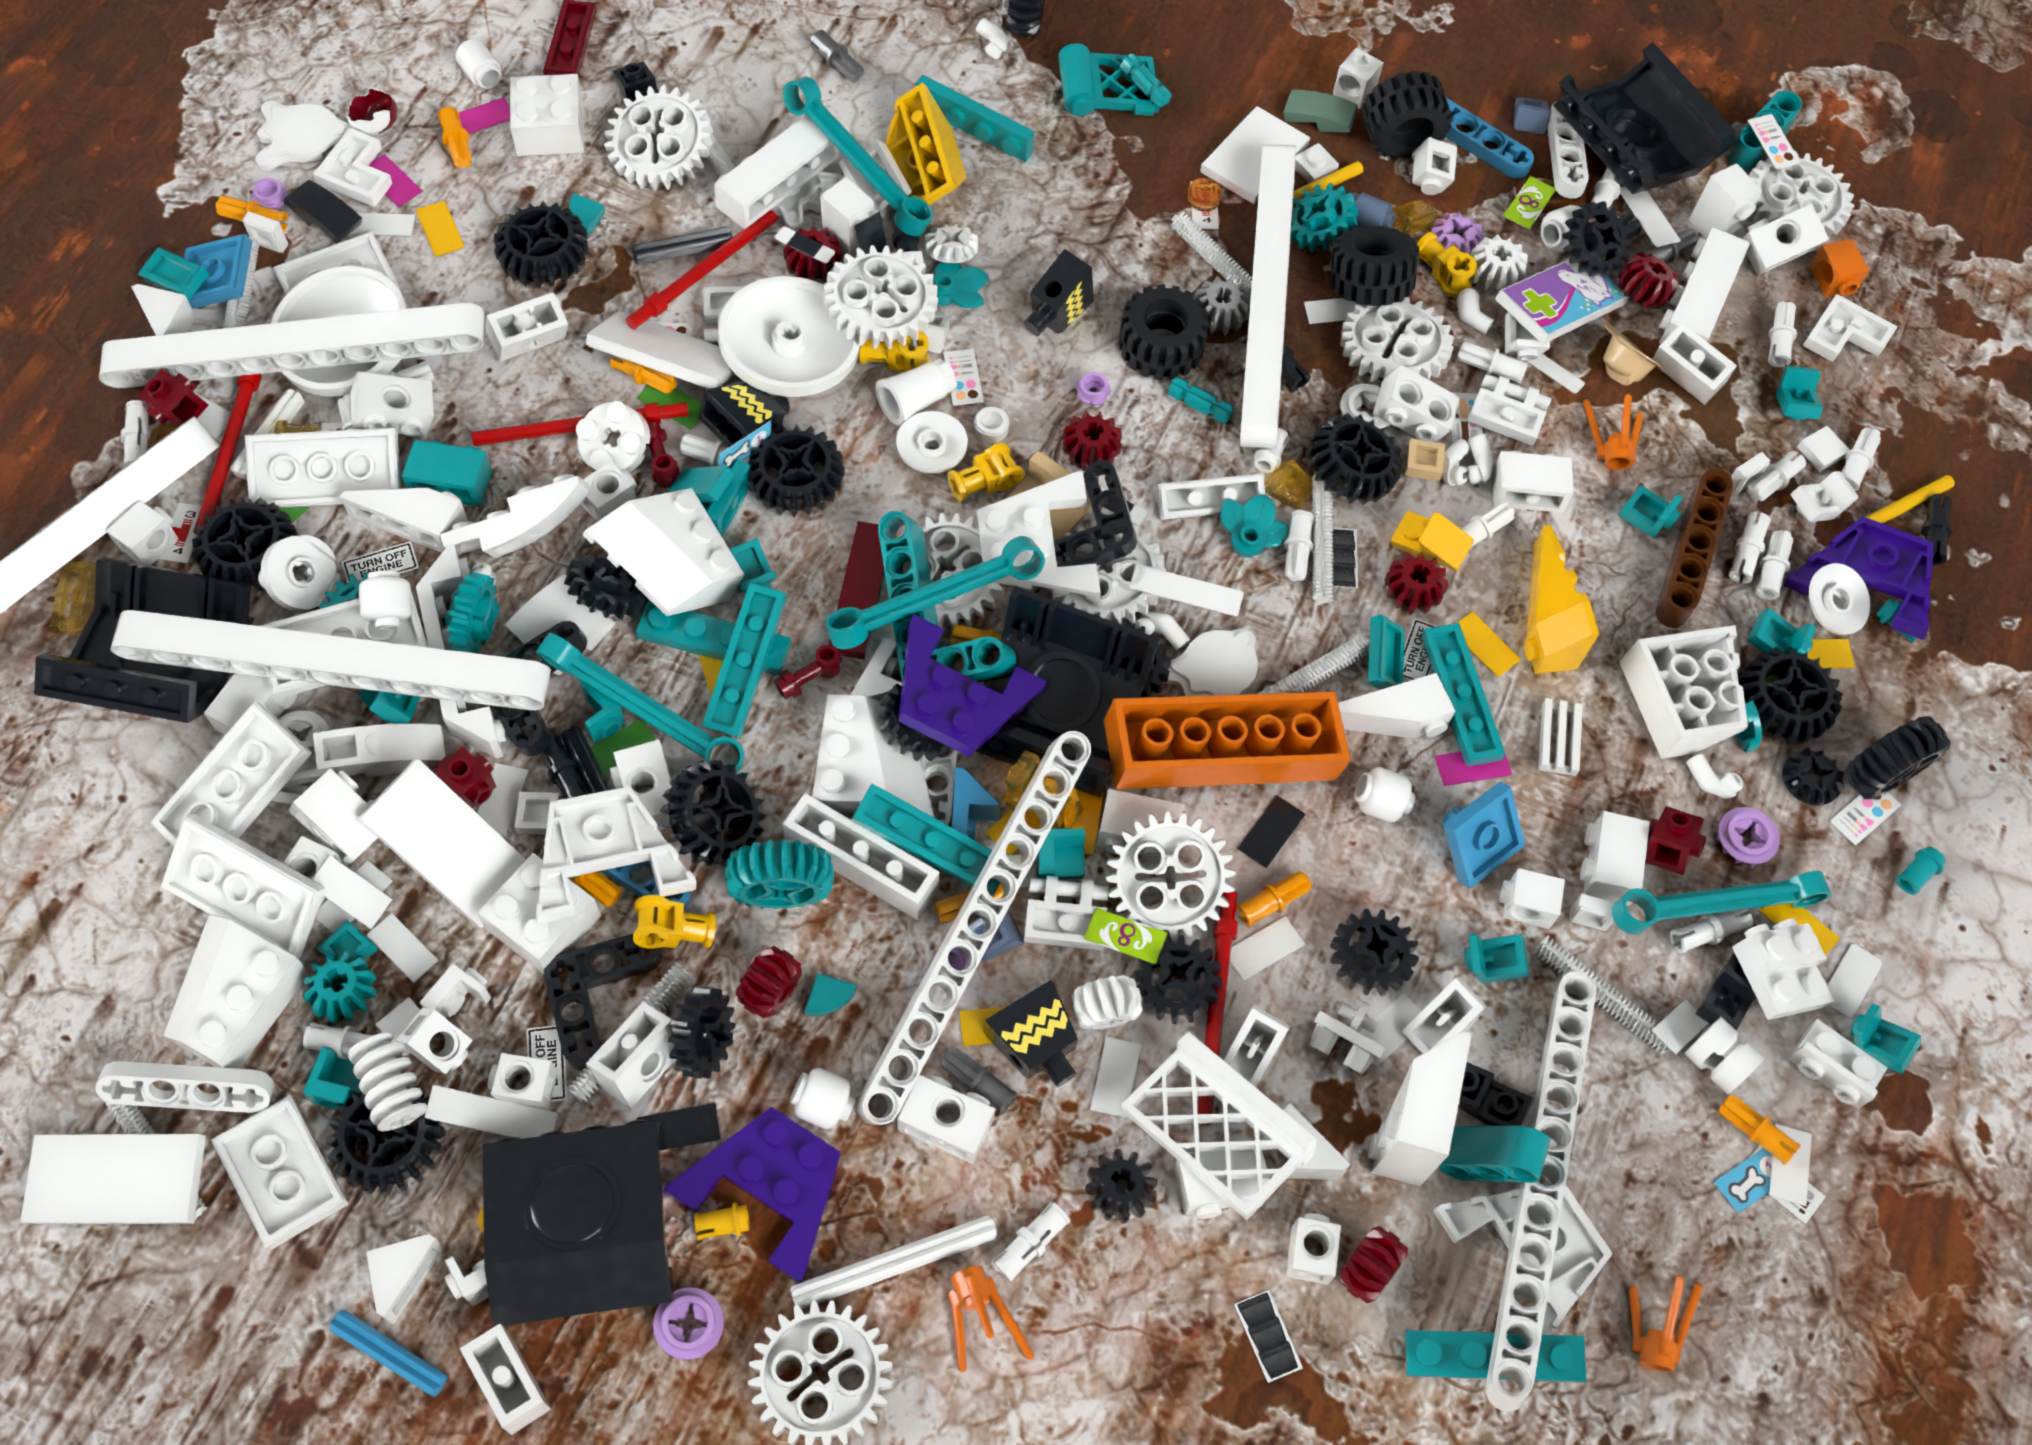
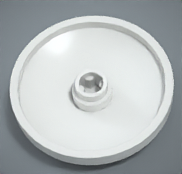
[271,266,410,397]
[718,276,860,397]

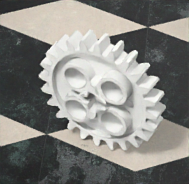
[604,85,714,191]
[1749,151,1854,242]
[824,245,938,349]
[1340,297,1454,382]
[901,513,1004,628]
[1048,520,1166,625]
[1106,810,1236,941]
[748,1300,892,1445]

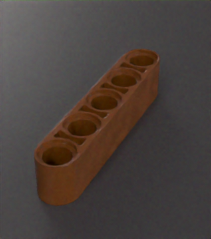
[1655,468,1733,628]

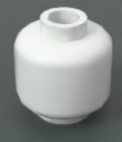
[1541,205,1590,253]
[359,571,412,630]
[1354,767,1415,823]
[790,1068,855,1129]

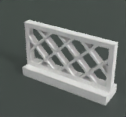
[1121,1031,1316,1220]

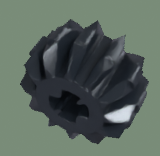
[1085,1149,1158,1224]

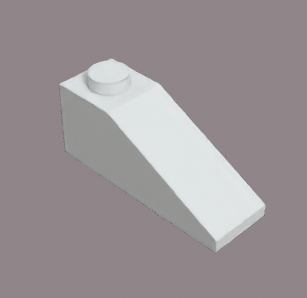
[340,488,468,553]
[1338,673,1455,738]

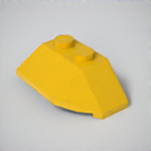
[885,83,967,205]

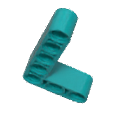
[878,511,1017,683]

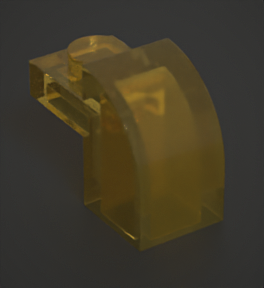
[1003,751,1083,829]

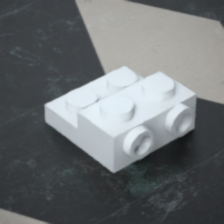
[1732,918,1835,1020]

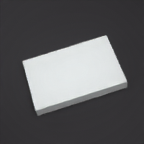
[1200,106,1310,204]
[273,231,399,295]
[211,1095,349,1251]

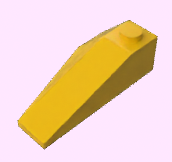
[1524,525,1599,674]

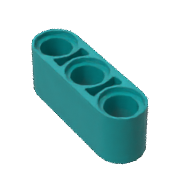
[1728,91,1802,171]
[1438,1126,1551,1183]

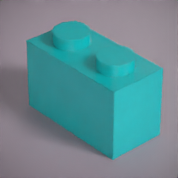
[402,440,493,507]

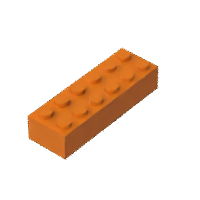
[1104,692,1351,790]

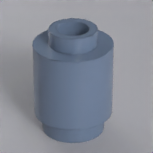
[1352,192,1396,228]

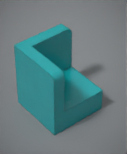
[1037,828,1085,879]
[303,1046,362,1111]

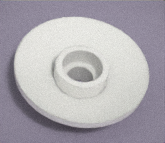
[896,411,968,473]
[1809,563,1870,635]

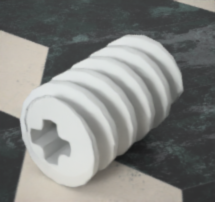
[348,1033,428,1131]

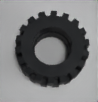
[1362,71,1453,159]
[1330,226,1419,306]
[1119,284,1209,380]

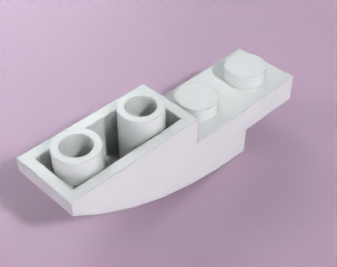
[440,474,591,558]
[283,724,446,788]

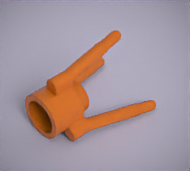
[1583,394,1643,470]
[948,1266,1034,1372]
[1629,1276,1703,1372]

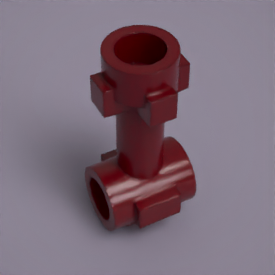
[646,422,680,488]
[774,645,843,700]

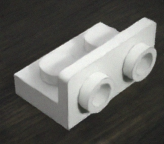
[1788,1018,1888,1109]

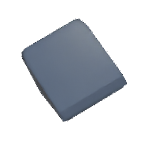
[1513,97,1551,134]
[968,910,1025,962]

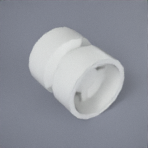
[1684,1017,1765,1095]

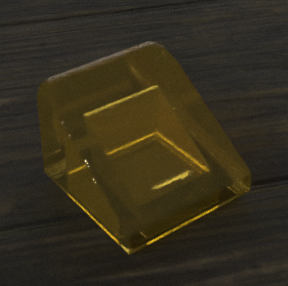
[1392,199,1438,234]
[1265,459,1313,510]

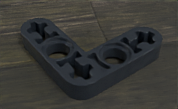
[1054,460,1138,567]
[493,621,587,756]
[544,933,663,1071]

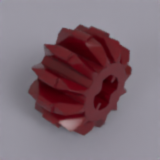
[783,224,842,283]
[1618,252,1679,309]
[1062,411,1122,472]
[1384,551,1448,615]
[736,946,802,1019]
[1339,1226,1408,1304]

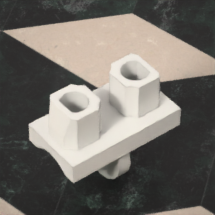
[1309,1001,1386,1074]

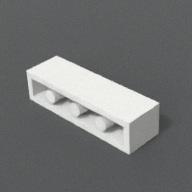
[714,115,839,229]
[1659,227,1750,344]
[782,793,939,920]

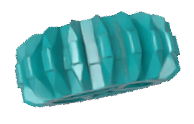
[725,839,834,910]

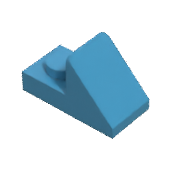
[952,767,1000,840]

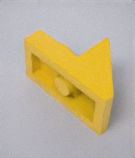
[1390,510,1474,572]

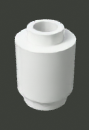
[455,39,502,89]

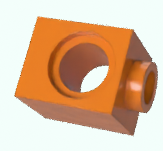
[1809,239,1870,297]

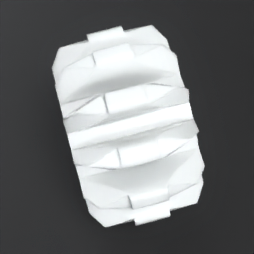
[1471,234,1528,293]
[1072,975,1143,1031]

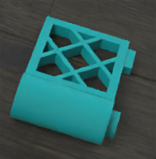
[1058,43,1159,116]

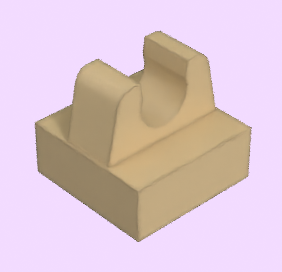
[1405,438,1445,481]

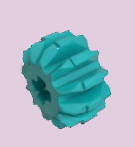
[303,951,377,1024]

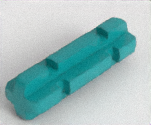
[1120,53,1172,108]
[1168,377,1234,423]

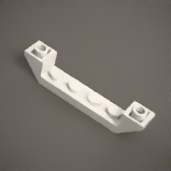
[416,545,507,758]

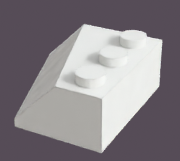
[583,488,744,616]
[1619,625,1748,759]
[812,695,934,820]
[163,915,310,1069]
[1368,1031,1472,1187]

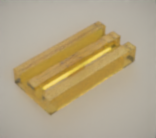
[49,562,96,634]

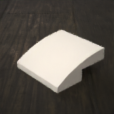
[505,574,616,676]

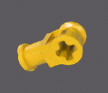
[1417,232,1477,298]
[859,331,930,372]
[947,443,1025,502]
[633,895,716,949]

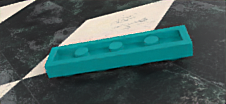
[916,75,1034,162]
[702,583,788,739]
[636,600,792,676]
[1421,623,1506,767]
[851,783,1011,896]
[1405,1330,1587,1383]

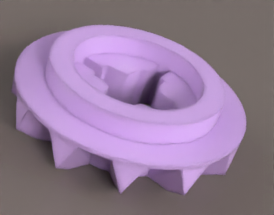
[1431,211,1485,255]
[1716,807,1780,867]
[653,1288,724,1361]

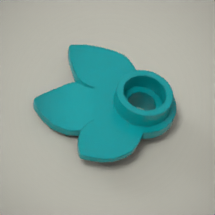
[933,262,989,308]
[1220,494,1290,558]

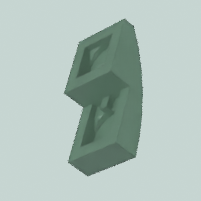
[1283,90,1358,132]

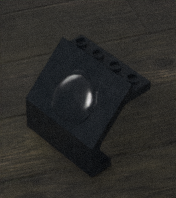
[1553,42,1737,195]
[34,557,255,723]
[976,586,1160,798]
[482,1119,674,1327]

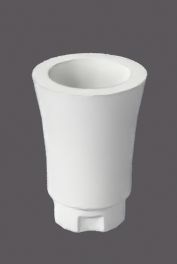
[875,358,957,426]

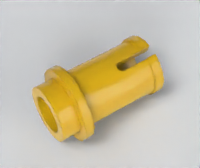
[694,1202,750,1241]

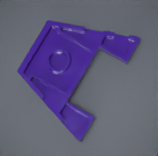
[1784,516,1934,640]
[898,614,1047,757]
[664,1107,841,1284]

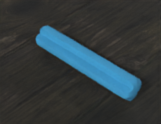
[329,1310,448,1396]

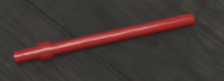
[626,210,778,330]
[193,374,262,535]
[471,402,689,446]
[1197,891,1238,1126]

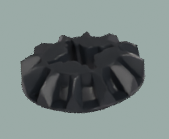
[1782,747,1845,806]

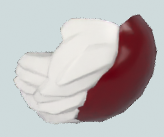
[346,87,398,136]

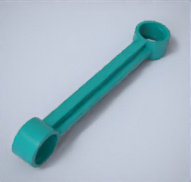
[782,76,933,236]
[825,536,1045,649]
[536,633,744,774]
[1612,871,1831,935]

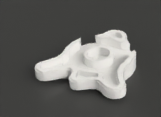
[255,101,351,171]
[771,171,843,232]
[1162,628,1258,696]

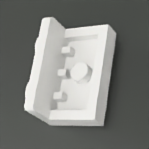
[838,139,912,219]

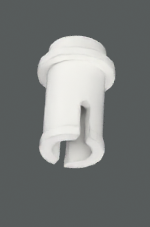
[1254,428,1290,473]

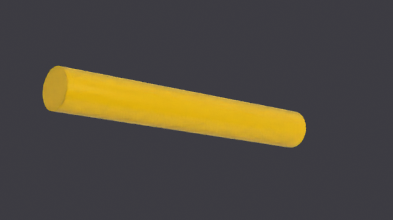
[1293,161,1363,199]
[1866,475,1955,524]

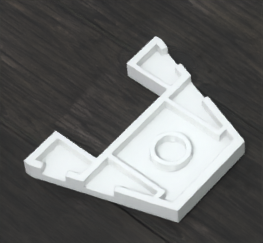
[977,471,1101,601]
[536,786,696,924]
[1433,1182,1613,1335]

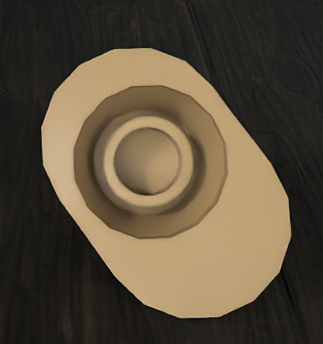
[1603,322,1663,386]

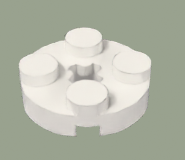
[576,401,650,472]
[258,535,340,612]

